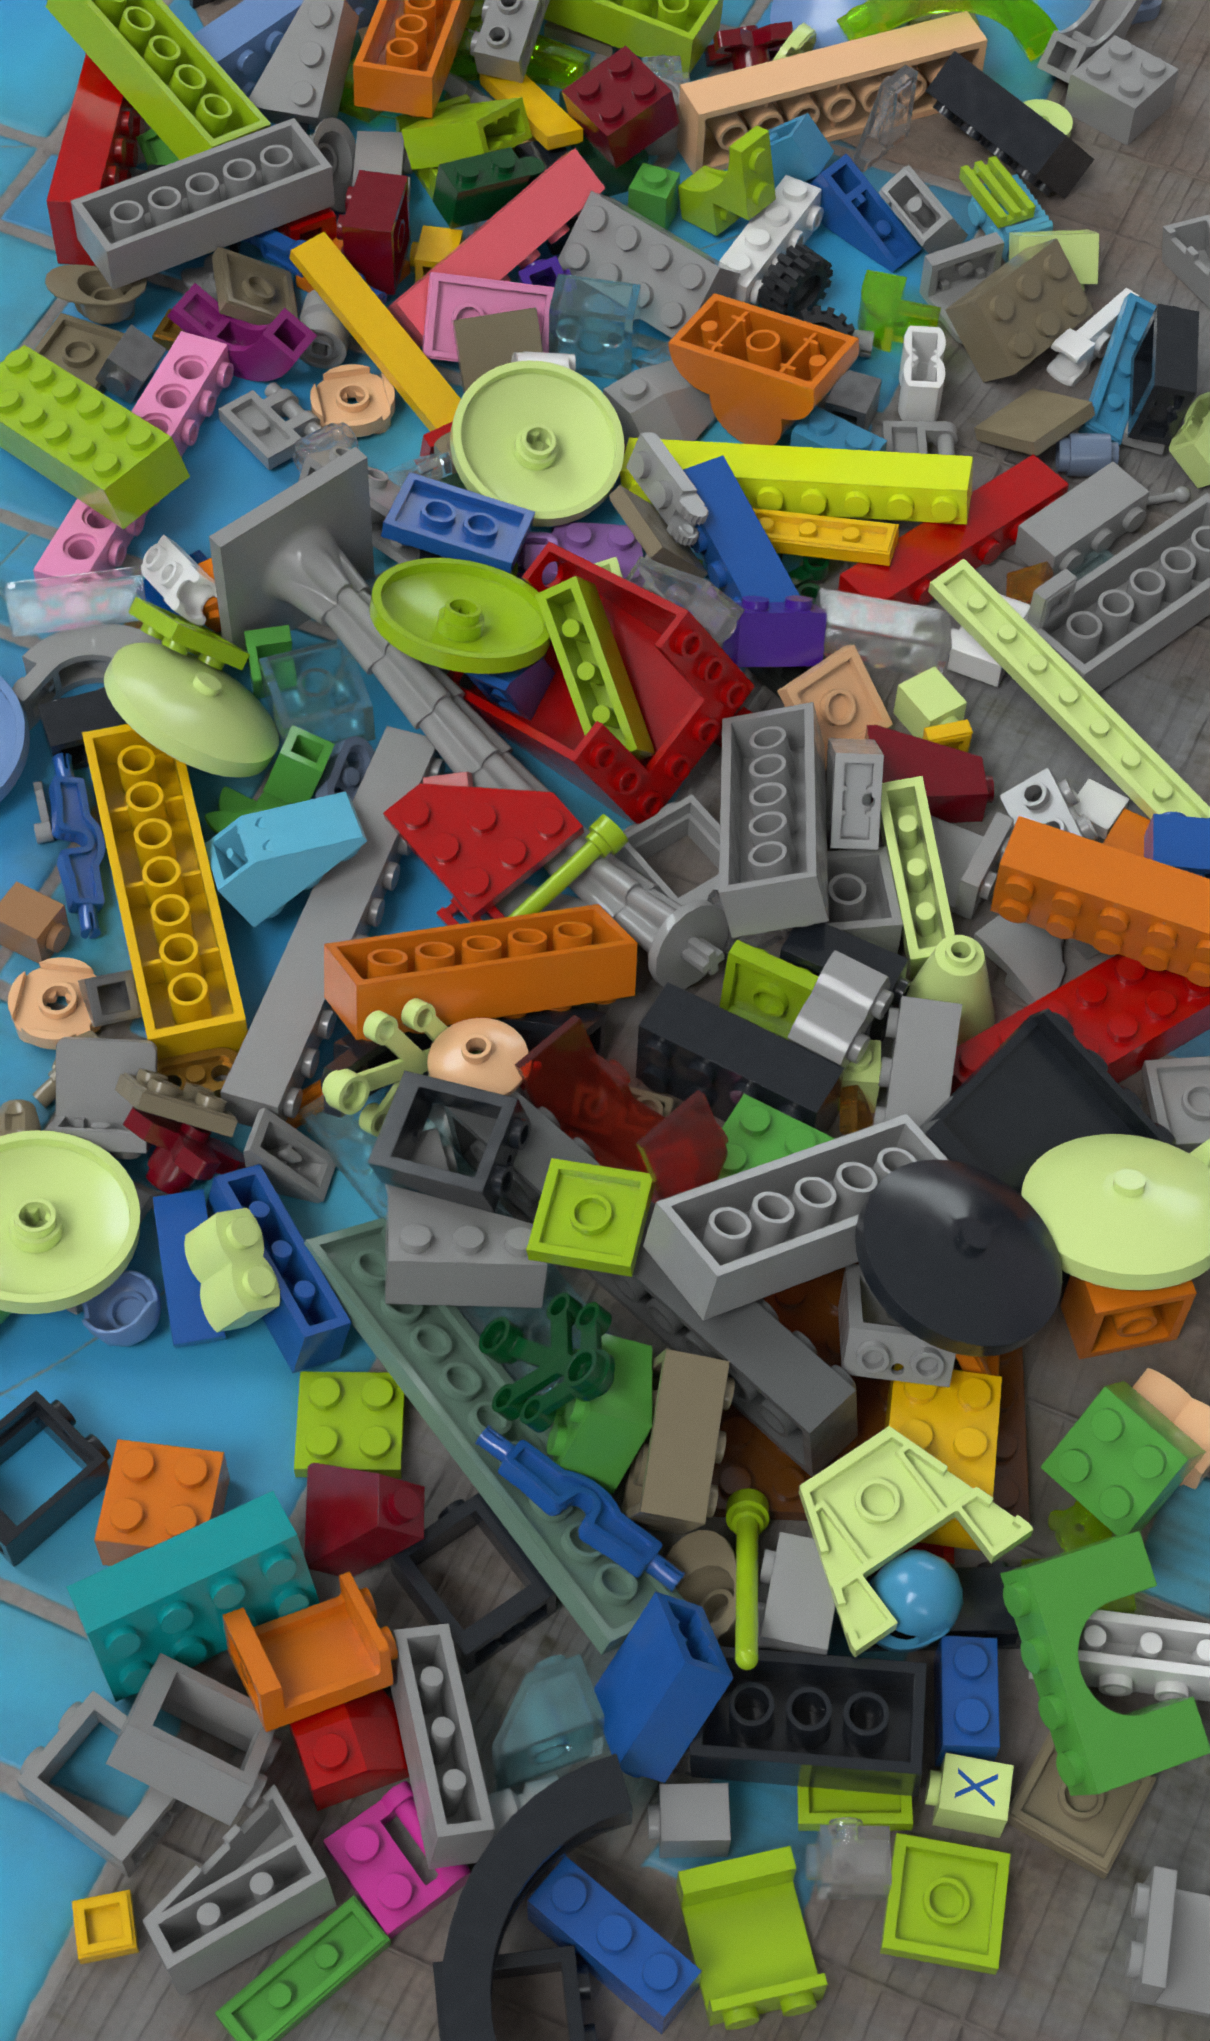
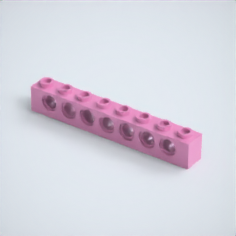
[33,331,234,614]

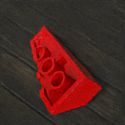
[288,1689,409,1811]

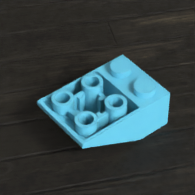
[205,791,367,927]

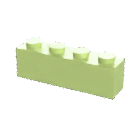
[880,776,955,979]

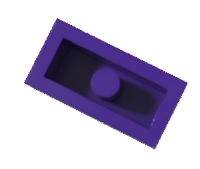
[722,595,827,667]

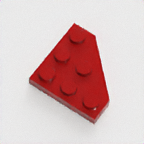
[383,783,584,921]

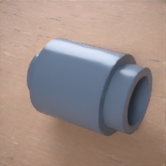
[1055,433,1119,477]

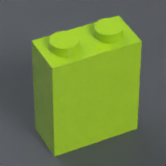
[401,97,532,170]

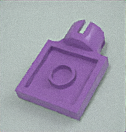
[517,522,647,590]

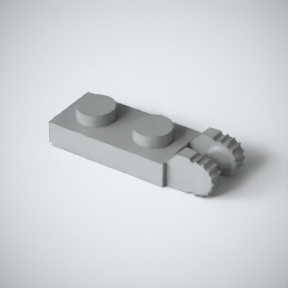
[626,432,709,546]

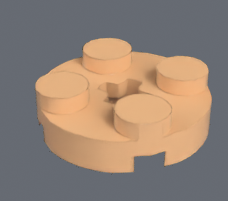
[310,364,395,440]
[8,957,102,1050]

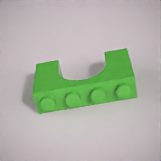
[1000,1531,1210,1796]

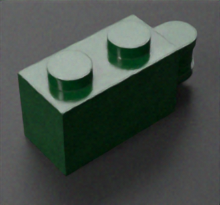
[432,147,545,229]

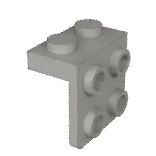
[919,232,1004,344]
[931,812,1014,920]
[45,1037,157,1159]
[1125,1866,1210,2018]

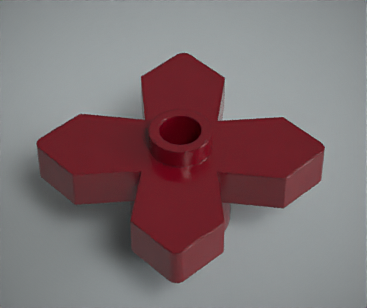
[704,21,793,71]
[123,1106,246,1194]

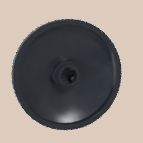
[855,1159,1062,1357]

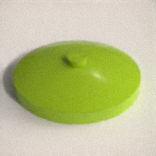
[369,558,551,674]

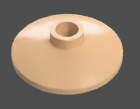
[427,1018,529,1096]

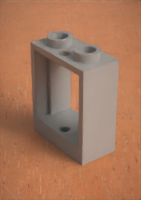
[826,738,884,850]
[615,794,724,911]
[838,1264,956,1387]
[106,1653,281,1826]
[17,1691,188,1878]

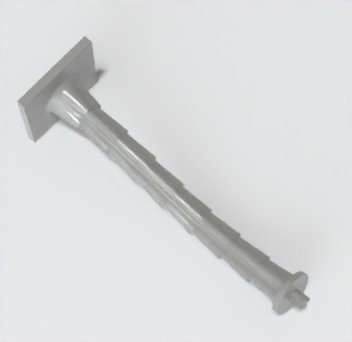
[209,447,728,989]

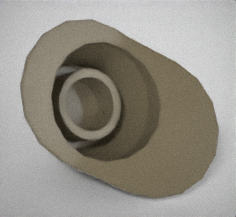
[45,265,147,324]
[665,1530,736,1647]

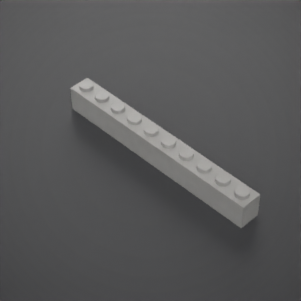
[221,726,445,1127]

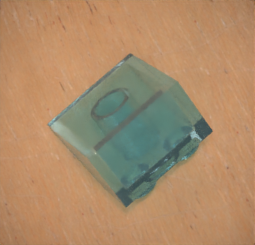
[492,1654,605,1791]

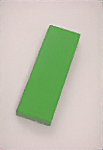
[215,1895,391,2041]

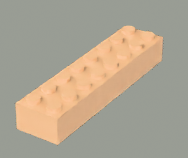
[677,11,988,174]

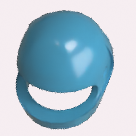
[869,1549,963,1653]

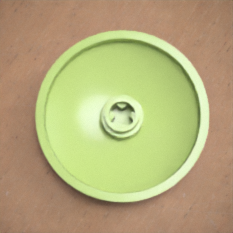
[450,360,625,527]
[104,643,279,778]
[0,1130,140,1314]
[1021,1134,1210,1290]

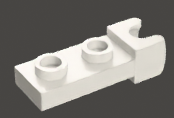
[1046,288,1140,387]
[138,534,217,627]

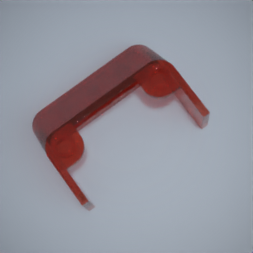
[515,1015,728,1204]

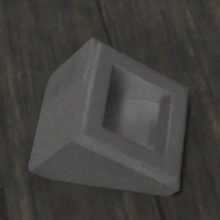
[78,969,142,1027]

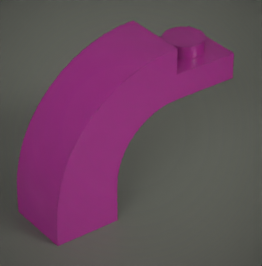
[167,283,317,381]

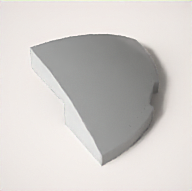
[973,915,1065,1005]

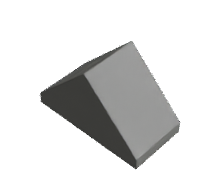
[243,1108,338,1203]

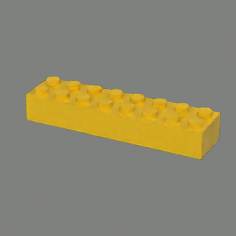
[82,724,248,1061]

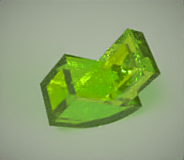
[857,269,941,353]

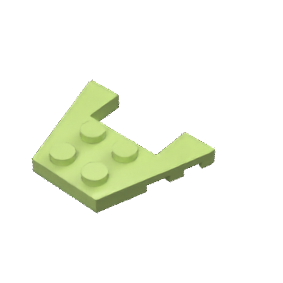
[799,1426,1033,1657]

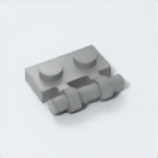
[219,382,328,470]

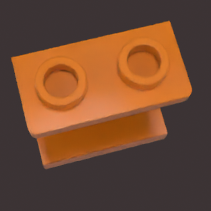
[222,1571,398,1732]

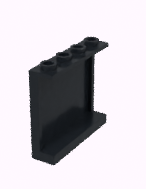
[919,1008,1176,1284]

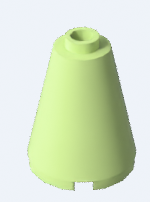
[907,935,995,1046]

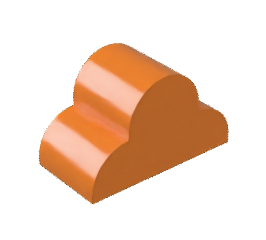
[668,293,859,445]

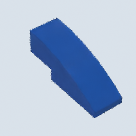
[153,1189,227,1348]

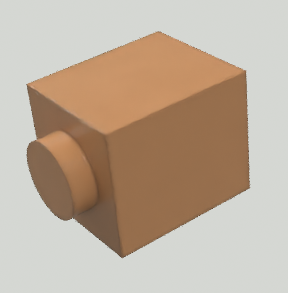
[0,881,71,964]

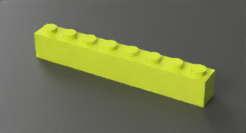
[620,437,973,525]

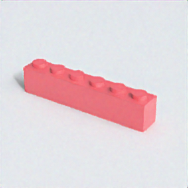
[387,148,605,347]

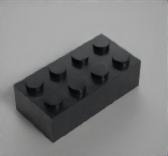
[926,51,1095,199]
[636,982,845,1134]
[690,1646,927,1797]

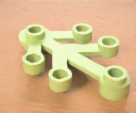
[322,998,482,1137]

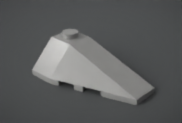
[603,360,716,446]

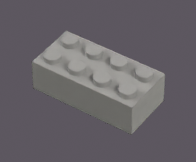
[558,191,741,338]

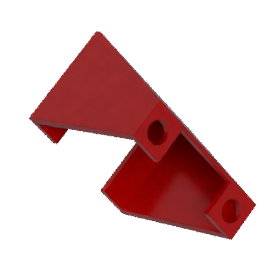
[447,542,755,825]

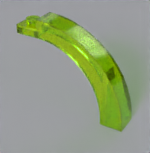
[836,0,1059,62]

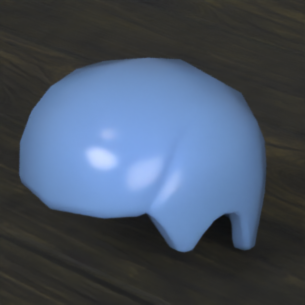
[82,1271,162,1347]

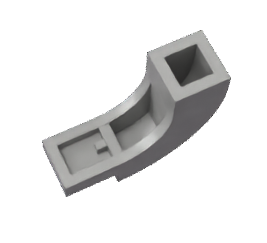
[12,623,163,730]

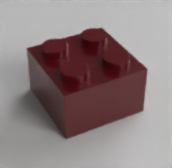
[562,45,680,169]
[336,170,411,295]

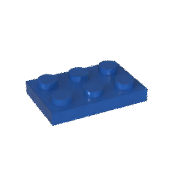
[381,472,535,574]

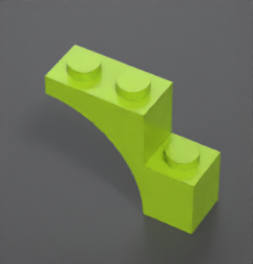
[678,125,776,236]

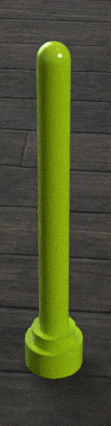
[508,814,629,917]
[726,1488,769,1670]

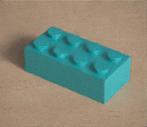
[66,1491,320,1702]

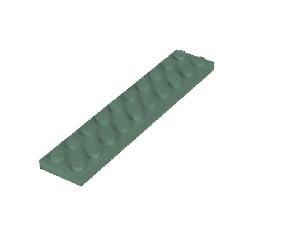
[304,1217,685,1655]

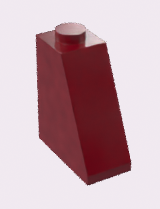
[865,725,994,823]
[304,1463,425,1577]

